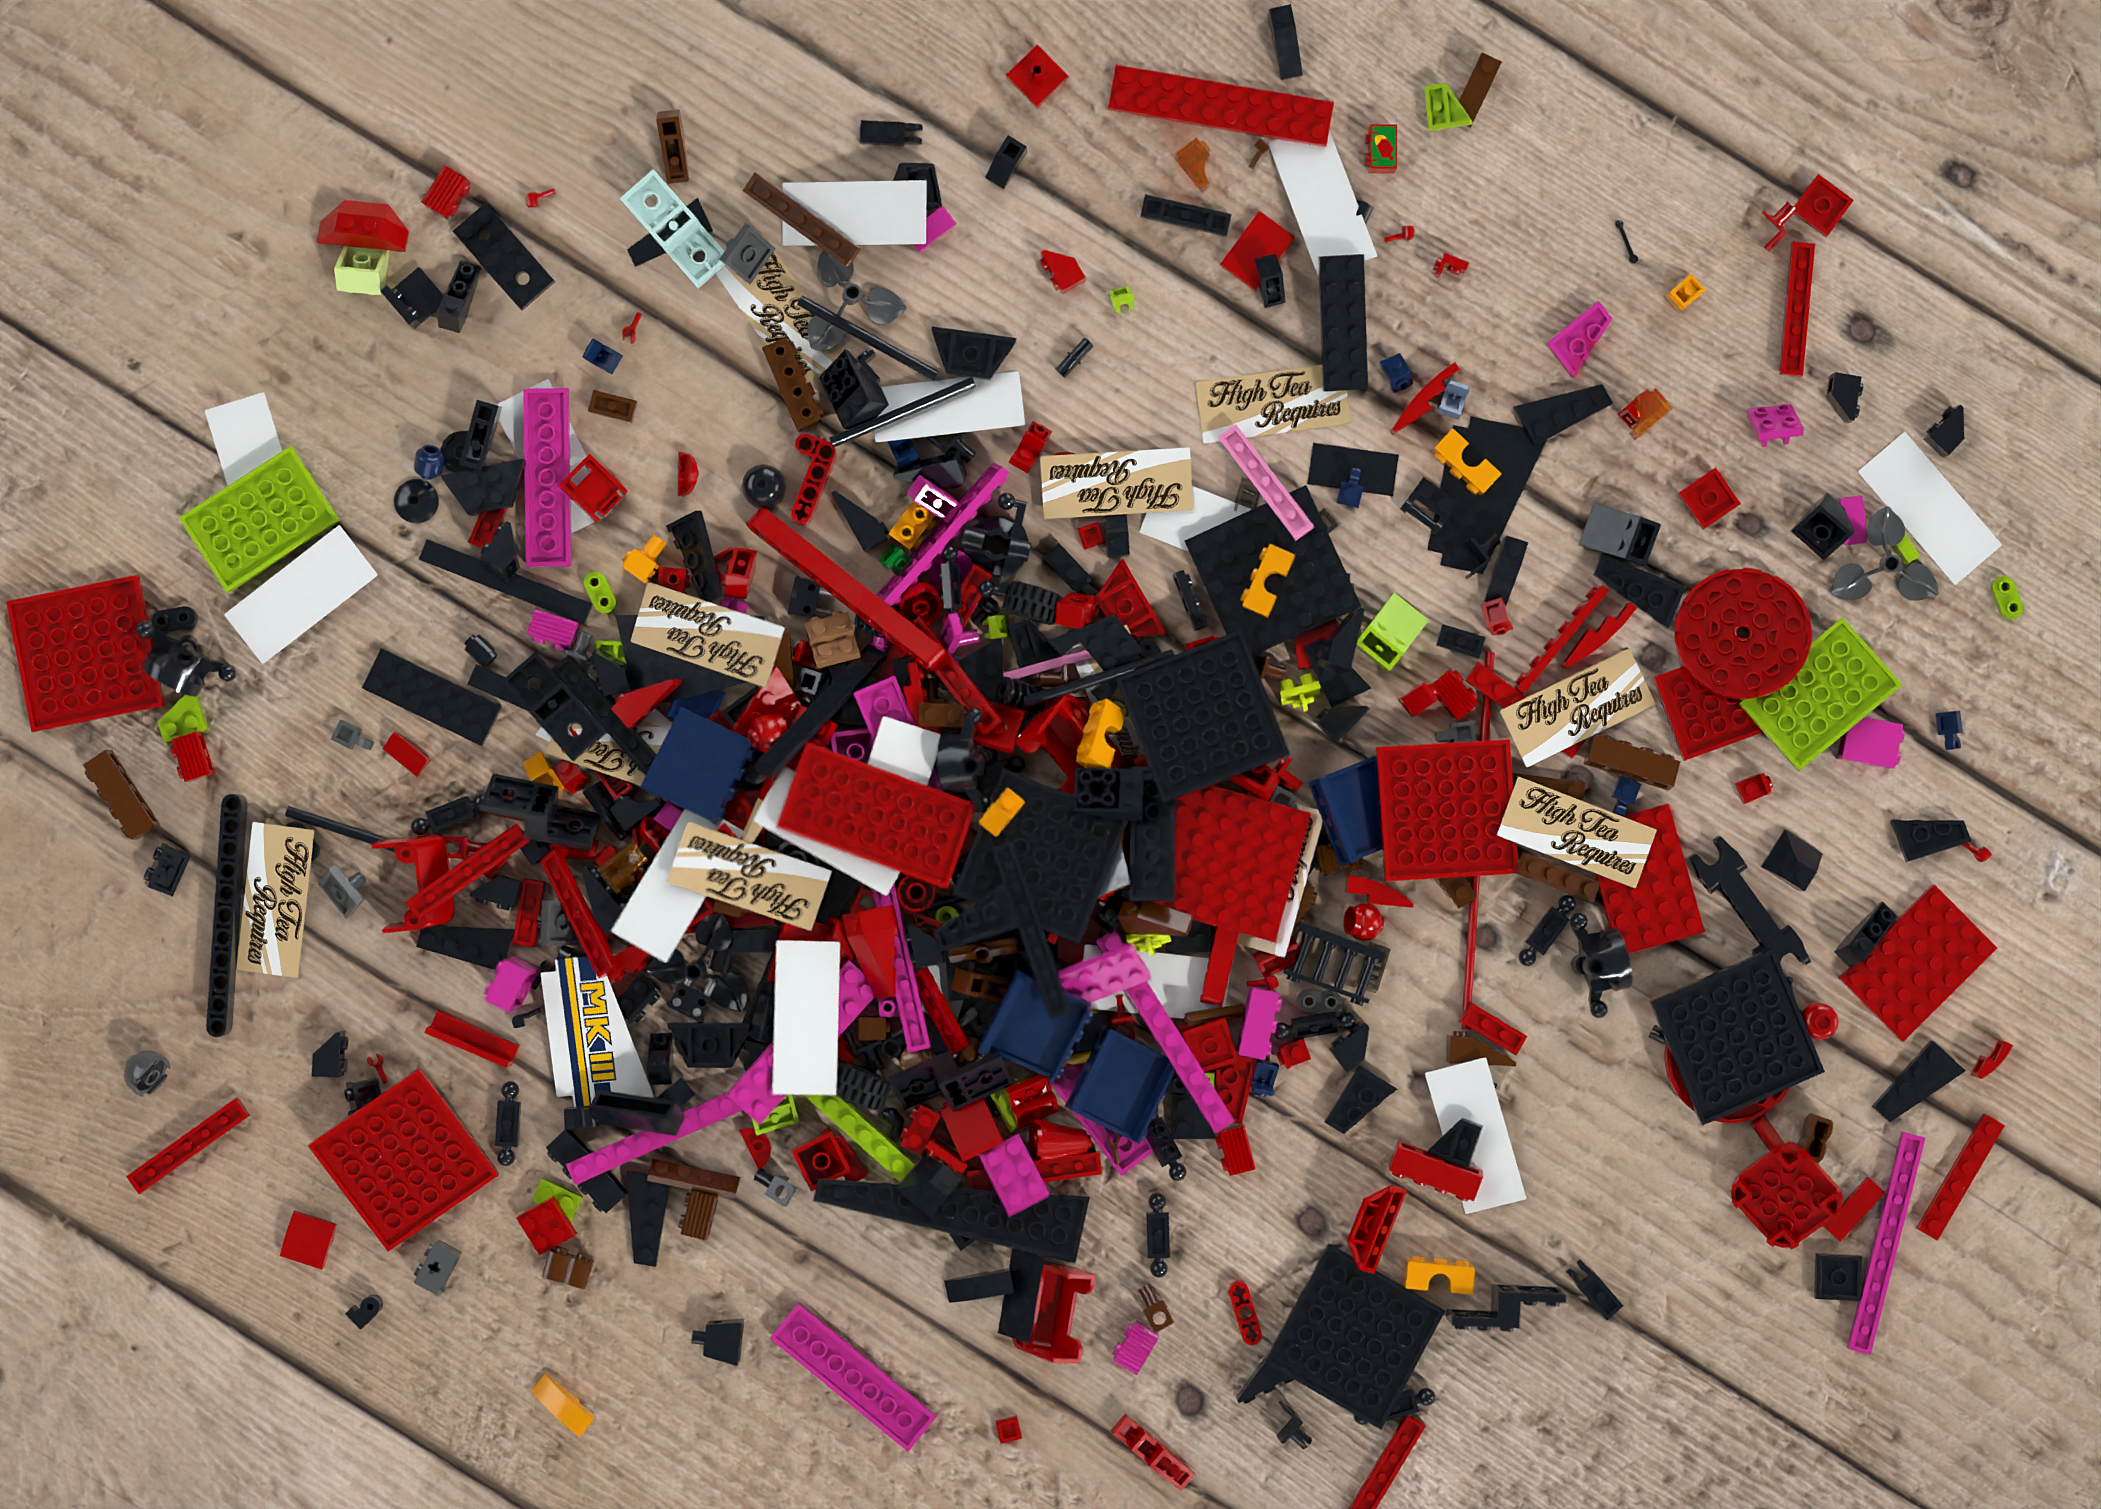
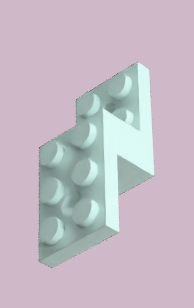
[620,169,725,289]

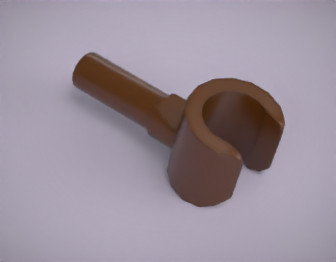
[1248,137,1269,169]
[1107,1133,1120,1164]

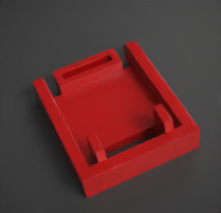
[558,454,628,523]

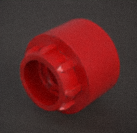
[897,875,936,912]

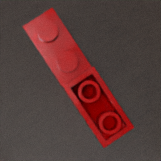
[902,662,943,734]
[607,945,651,985]

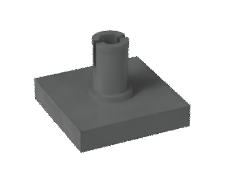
[719,223,776,284]
[318,865,366,919]
[537,900,579,946]

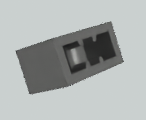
[414,1240,462,1295]

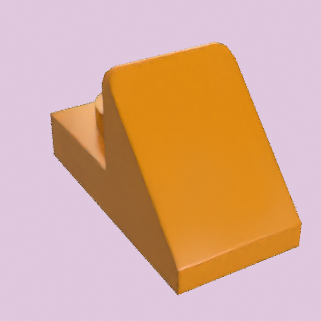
[1664,273,1706,313]
[523,751,566,792]
[979,788,1025,837]

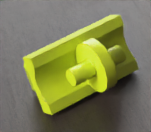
[1280,673,1321,712]
[1126,934,1171,956]

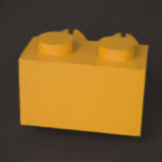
[889,501,938,551]
[622,533,667,584]

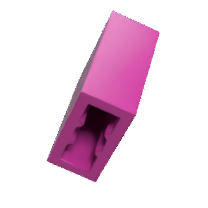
[1837,717,1905,769]

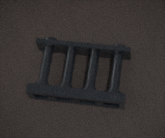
[1283,922,1386,1006]

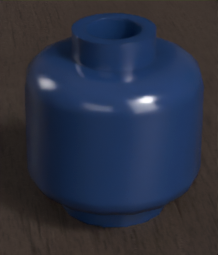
[414,445,444,480]

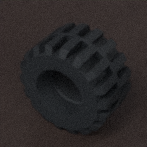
[1002,581,1063,625]
[836,1063,891,1110]

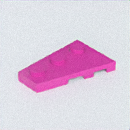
[1546,301,1612,378]

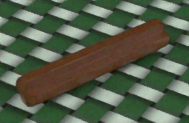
[1184,1004,1246,1026]

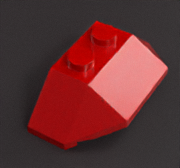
[316,200,409,252]
[1346,1185,1407,1273]

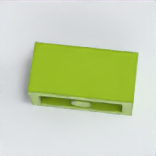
[1892,533,1920,564]

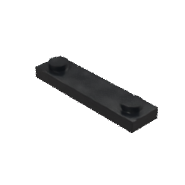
[1140,194,1232,237]

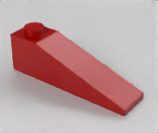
[842,905,898,999]

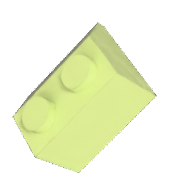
[334,246,389,295]

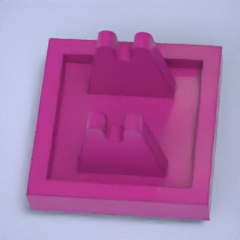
[1747,404,1804,447]

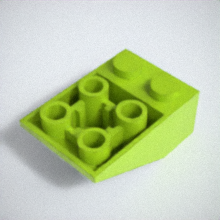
[1356,592,1429,672]

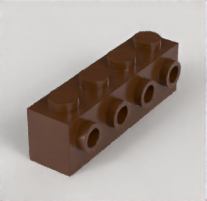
[762,337,825,432]
[1583,734,1681,791]
[83,750,160,840]

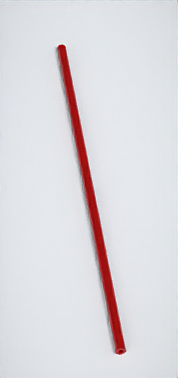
[1461,652,1495,1030]

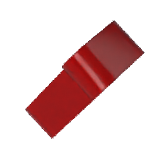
[791,433,837,526]

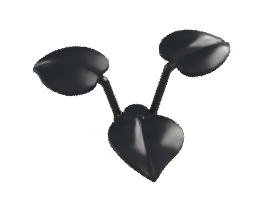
[646,913,748,1012]

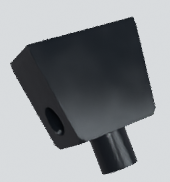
[691,1319,745,1366]

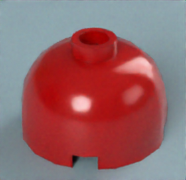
[898,581,943,625]

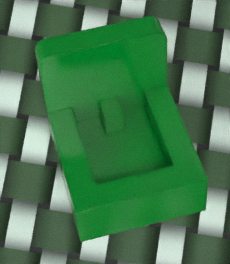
[878,544,912,576]

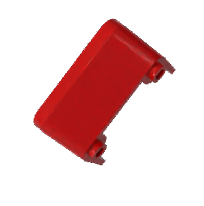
[371,834,455,934]

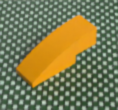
[531,1373,596,1438]

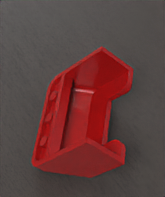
[1016,694,1121,796]
[1012,1261,1096,1364]

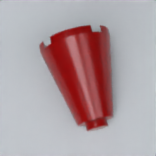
[1028,1119,1091,1164]

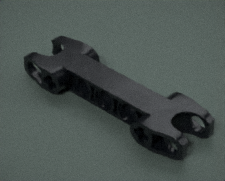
[1688,836,1811,965]

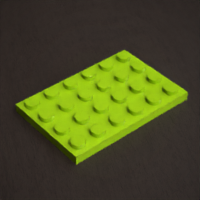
[179,446,341,593]
[1739,617,1903,772]

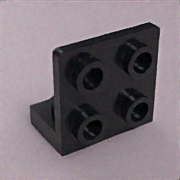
[380,267,444,329]

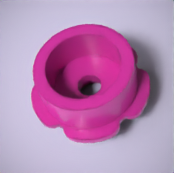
[871,636,892,652]

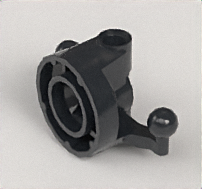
[962,492,1031,597]
[136,621,237,697]
[937,707,998,813]
[1570,913,1632,1018]

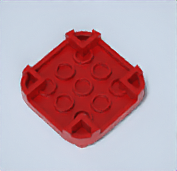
[1731,1142,1843,1250]

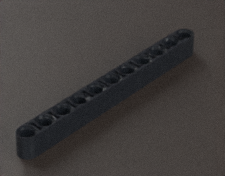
[206,794,248,1037]

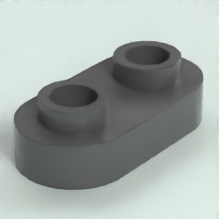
[1297,990,1342,1013]

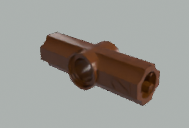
[948,934,1018,963]

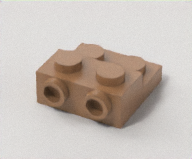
[805,611,860,669]

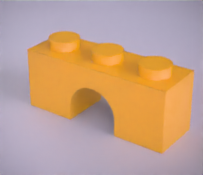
[1432,428,1502,496]
[1241,544,1295,618]
[1076,699,1127,768]
[1403,1255,1475,1295]

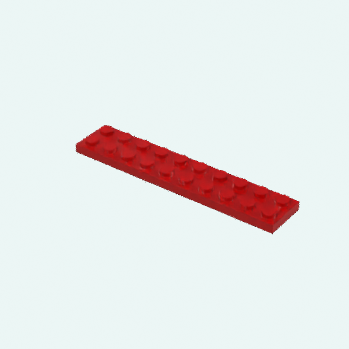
[1108,65,1334,147]

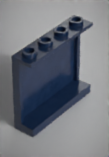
[640,707,757,825]
[1308,756,1382,866]
[978,969,1093,1085]
[1064,1026,1177,1144]

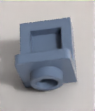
[1437,380,1470,420]

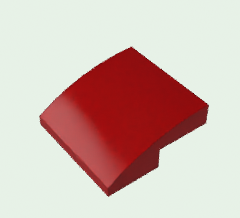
[1294,619,1338,670]
[1005,1073,1059,1129]
[280,1210,337,1270]

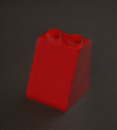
[940,1097,1004,1162]

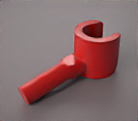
[526,188,556,208]
[1384,226,1414,243]
[622,312,642,344]
[1962,843,1992,862]
[1246,976,1279,990]
[367,1054,388,1084]

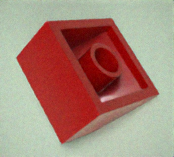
[791,1131,851,1192]

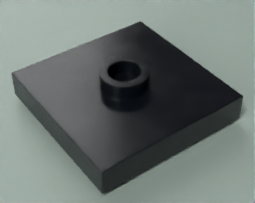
[1814,1253,1862,1301]

